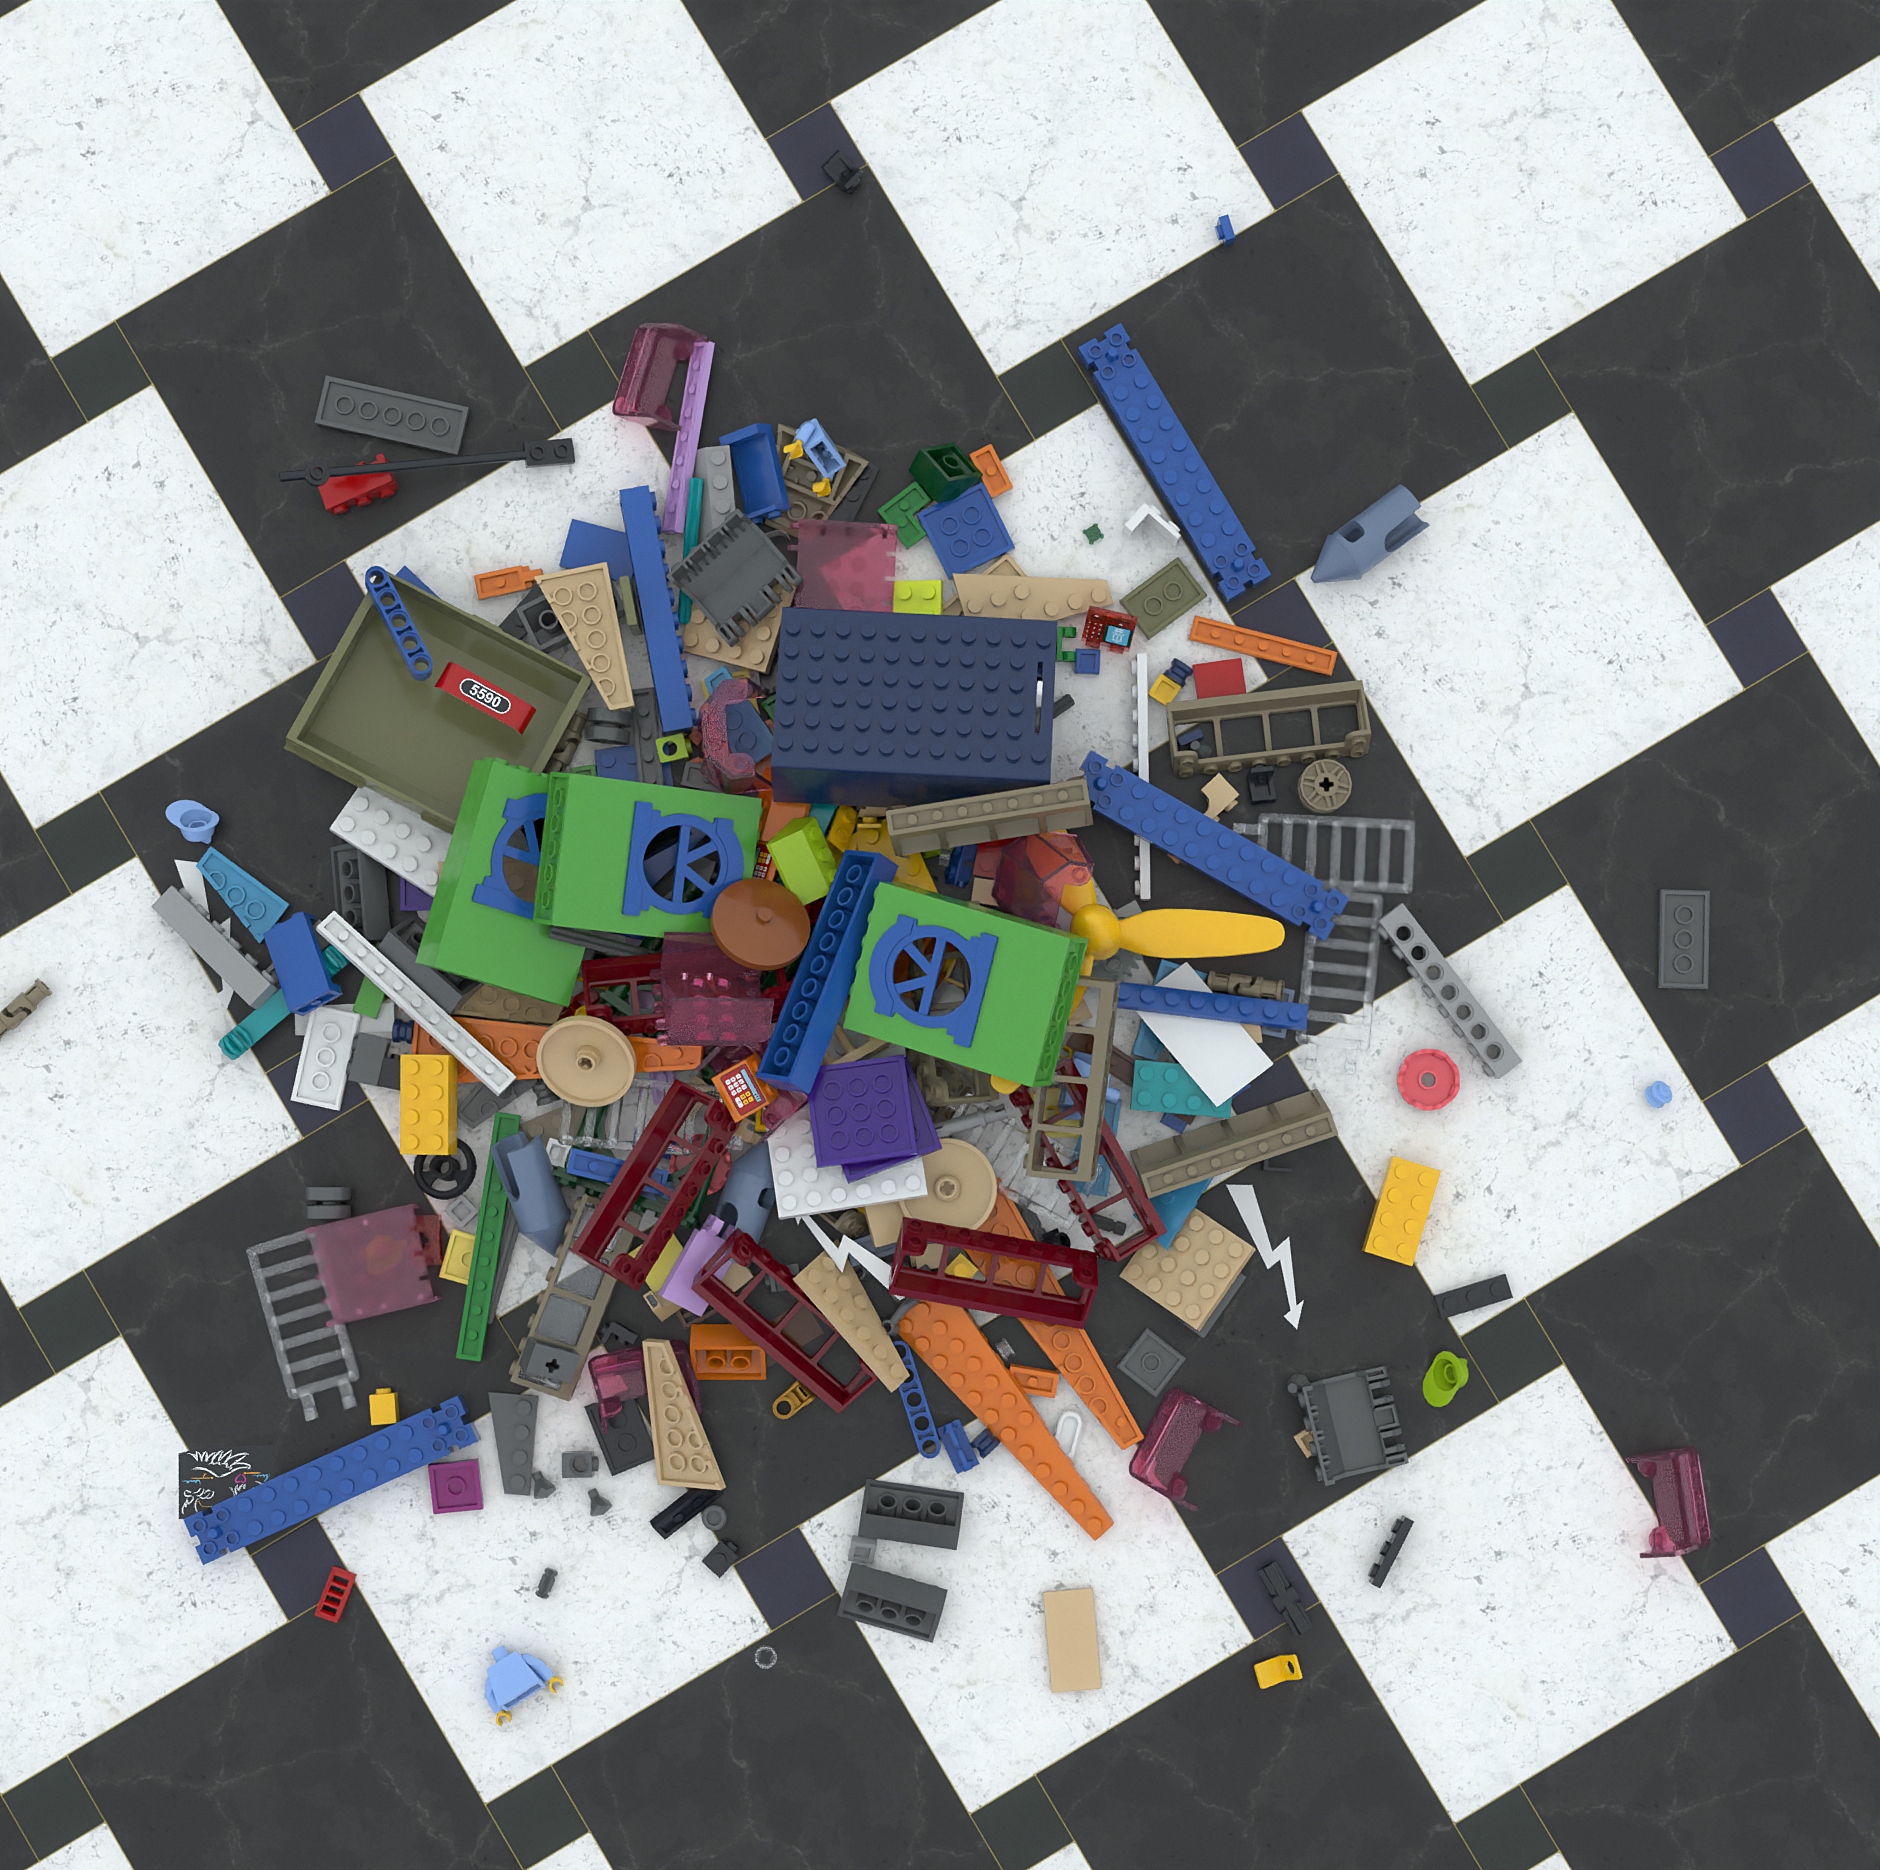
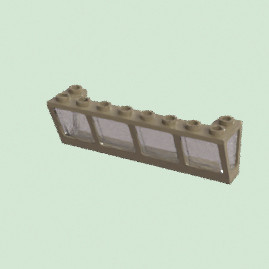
[509,1193,643,1401]

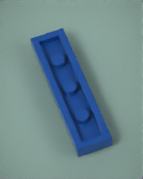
[565,1148,669,1196]

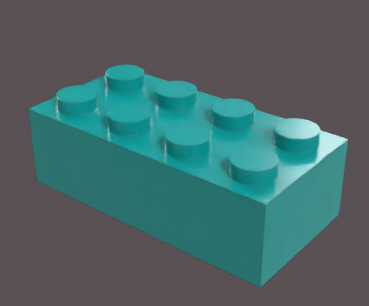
[1130,1060,1232,1118]

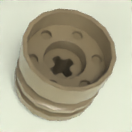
[1296,759,1352,815]

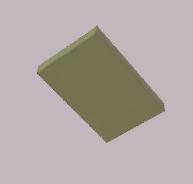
[1119,557,1208,641]
[619,575,643,636]

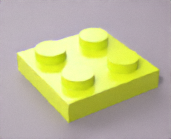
[893,580,943,615]

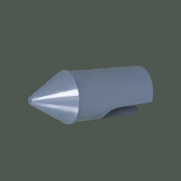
[1311,484,1430,583]
[490,1131,571,1258]
[714,1136,776,1267]

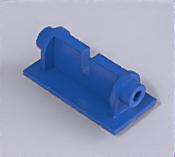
[944,844,978,888]
[937,1419,980,1474]

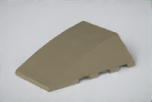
[765,423,869,543]

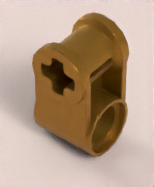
[773,1380,817,1419]

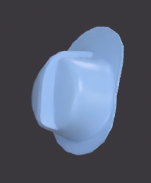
[165,800,219,844]

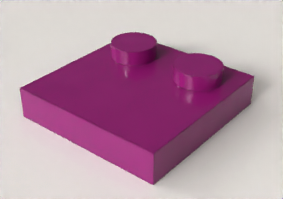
[428,1458,484,1514]

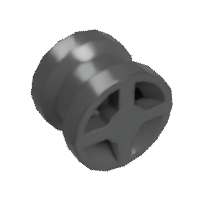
[532,1083,561,1107]

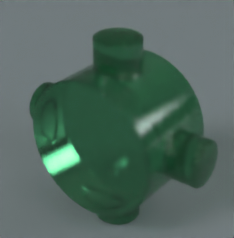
[1083,523,1104,545]

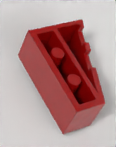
[318,453,399,515]

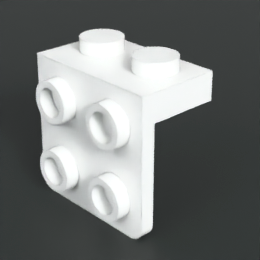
[1122,503,1181,546]

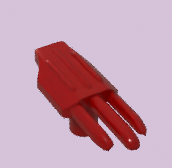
[558,990,599,1021]

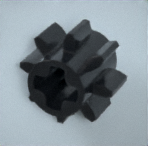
[1041,1228,1071,1248]

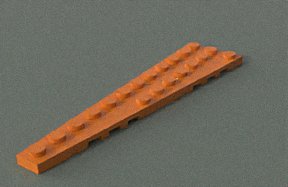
[411,1016,705,1083]
[962,1177,1144,1450]
[890,1300,1114,1541]

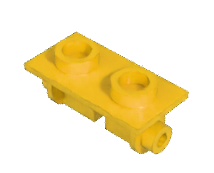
[826,805,858,854]

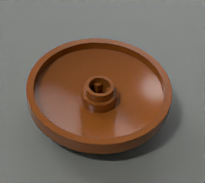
[710,878,810,971]

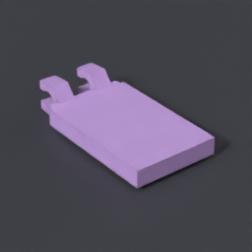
[658,1214,735,1317]

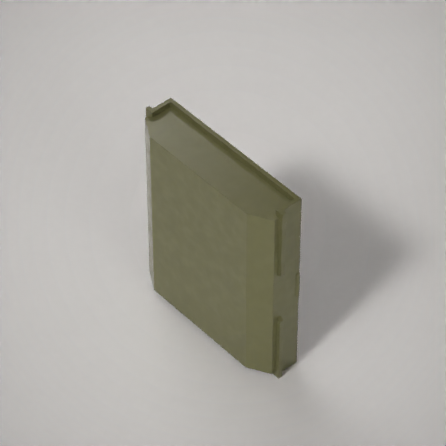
[284,570,594,835]

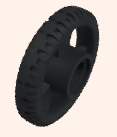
[413,1138,477,1200]

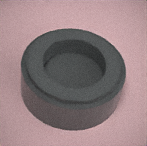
[702,1505,727,1530]

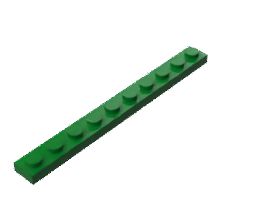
[456,1112,521,1362]

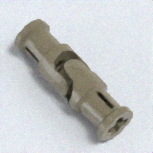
[542,710,587,775]
[1207,971,1285,1001]
[0,978,52,1039]

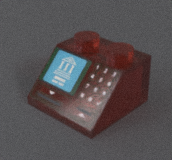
[1081,605,1138,654]

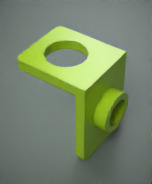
[656,733,693,763]

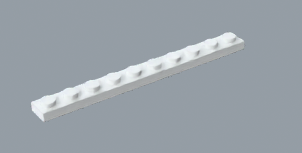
[1131,653,1150,901]
[316,911,516,1097]

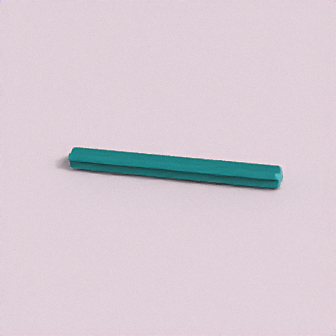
[678,477,704,624]

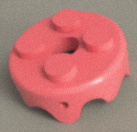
[1397,1049,1460,1111]
[669,1134,732,1195]

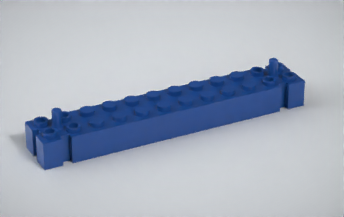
[1078,323,1271,603]
[1079,750,1350,941]
[183,1394,481,1565]

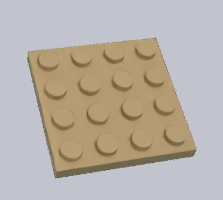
[682,576,796,674]
[1120,1208,1256,1331]

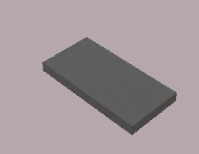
[1657,889,1710,990]

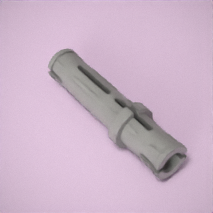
[934,1103,1008,1138]

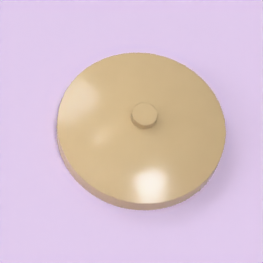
[536,1015,637,1107]
[899,1138,997,1230]

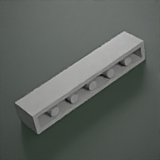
[151,885,278,1010]

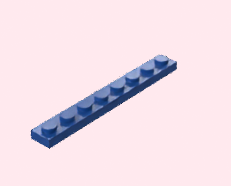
[1117,982,1308,1031]

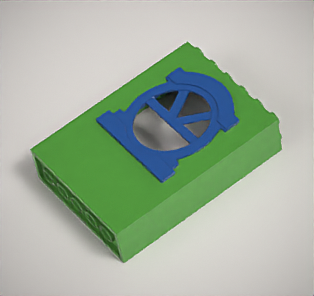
[415,757,591,1007]
[532,772,763,944]
[843,882,1089,1087]

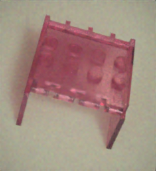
[788,518,899,612]
[649,932,774,1046]
[305,1203,442,1327]

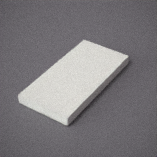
[291,1006,361,1111]

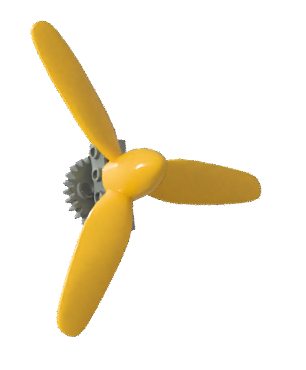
[990,829,1285,1094]

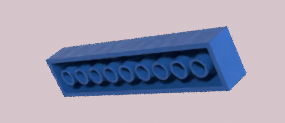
[619,485,697,737]
[755,849,899,1094]

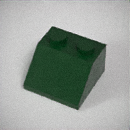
[908,442,983,503]

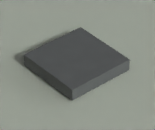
[1116,1328,1186,1397]

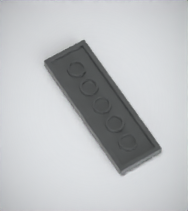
[315,376,470,456]

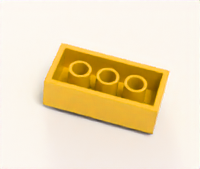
[400,1054,458,1155]
[1362,1156,1441,1266]

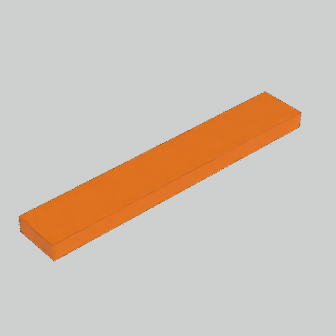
[1189,615,1338,677]

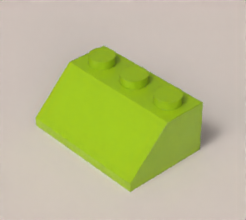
[766,817,838,905]

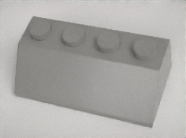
[692,445,736,545]

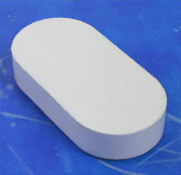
[1054,1410,1083,1458]

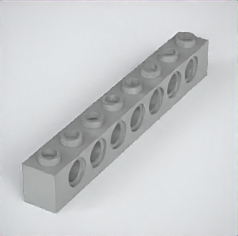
[1376,903,1522,1079]

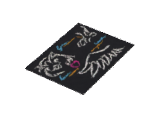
[178,1445,275,1519]

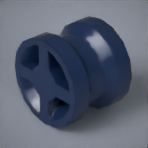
[1163,658,1194,688]
[392,1018,414,1044]
[969,1427,1001,1459]

